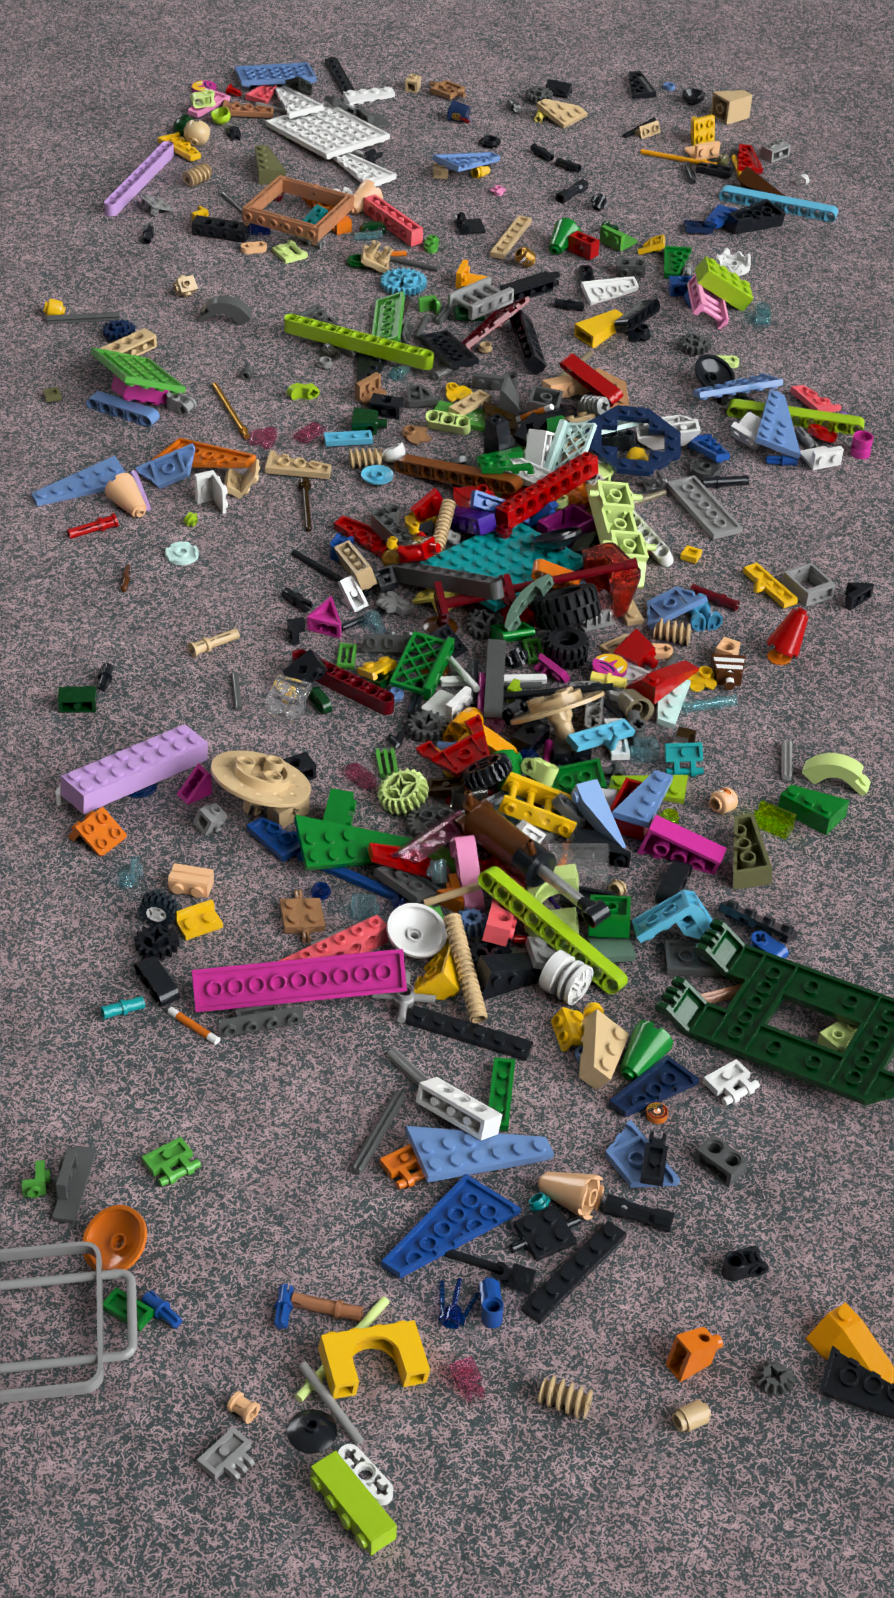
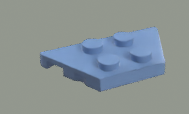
[135,443,195,489]
[647,586,708,630]
[605,1120,680,1188]

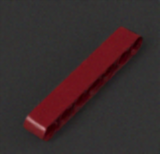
[292,649,394,715]

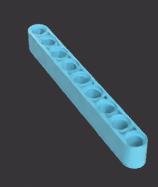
[719,185,838,222]

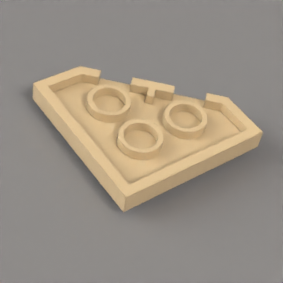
[536,99,588,128]

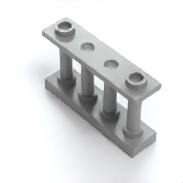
[448,276,514,320]

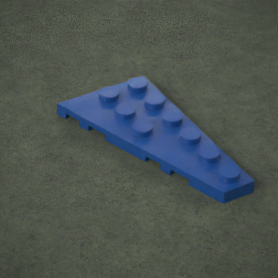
[381,1174,521,1279]

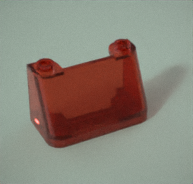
[582,542,641,618]

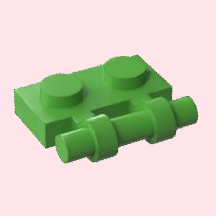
[142,1137,201,1187]

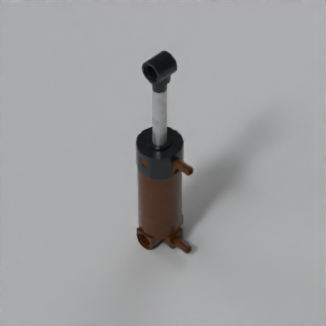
[452,790,611,928]

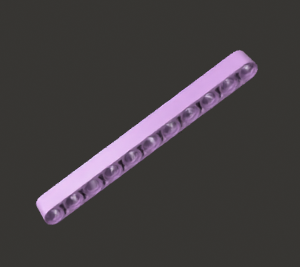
[104,141,174,216]

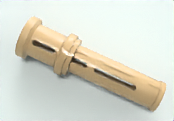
[187,628,240,658]

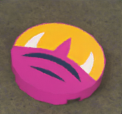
[191,80,217,93]
[592,653,628,677]

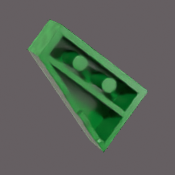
[778,784,849,835]

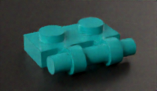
[664,742,704,777]

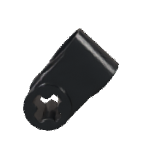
[721,1246,769,1281]

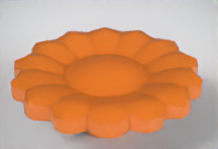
[767,649,792,665]

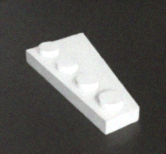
[581,276,639,305]

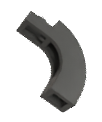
[198,295,253,325]

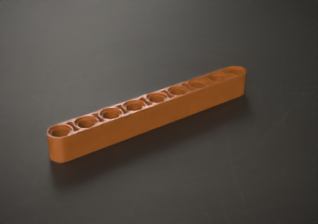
[394,454,524,495]

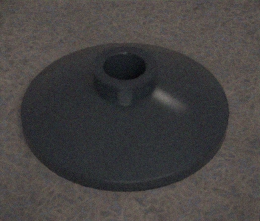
[287,1409,337,1454]

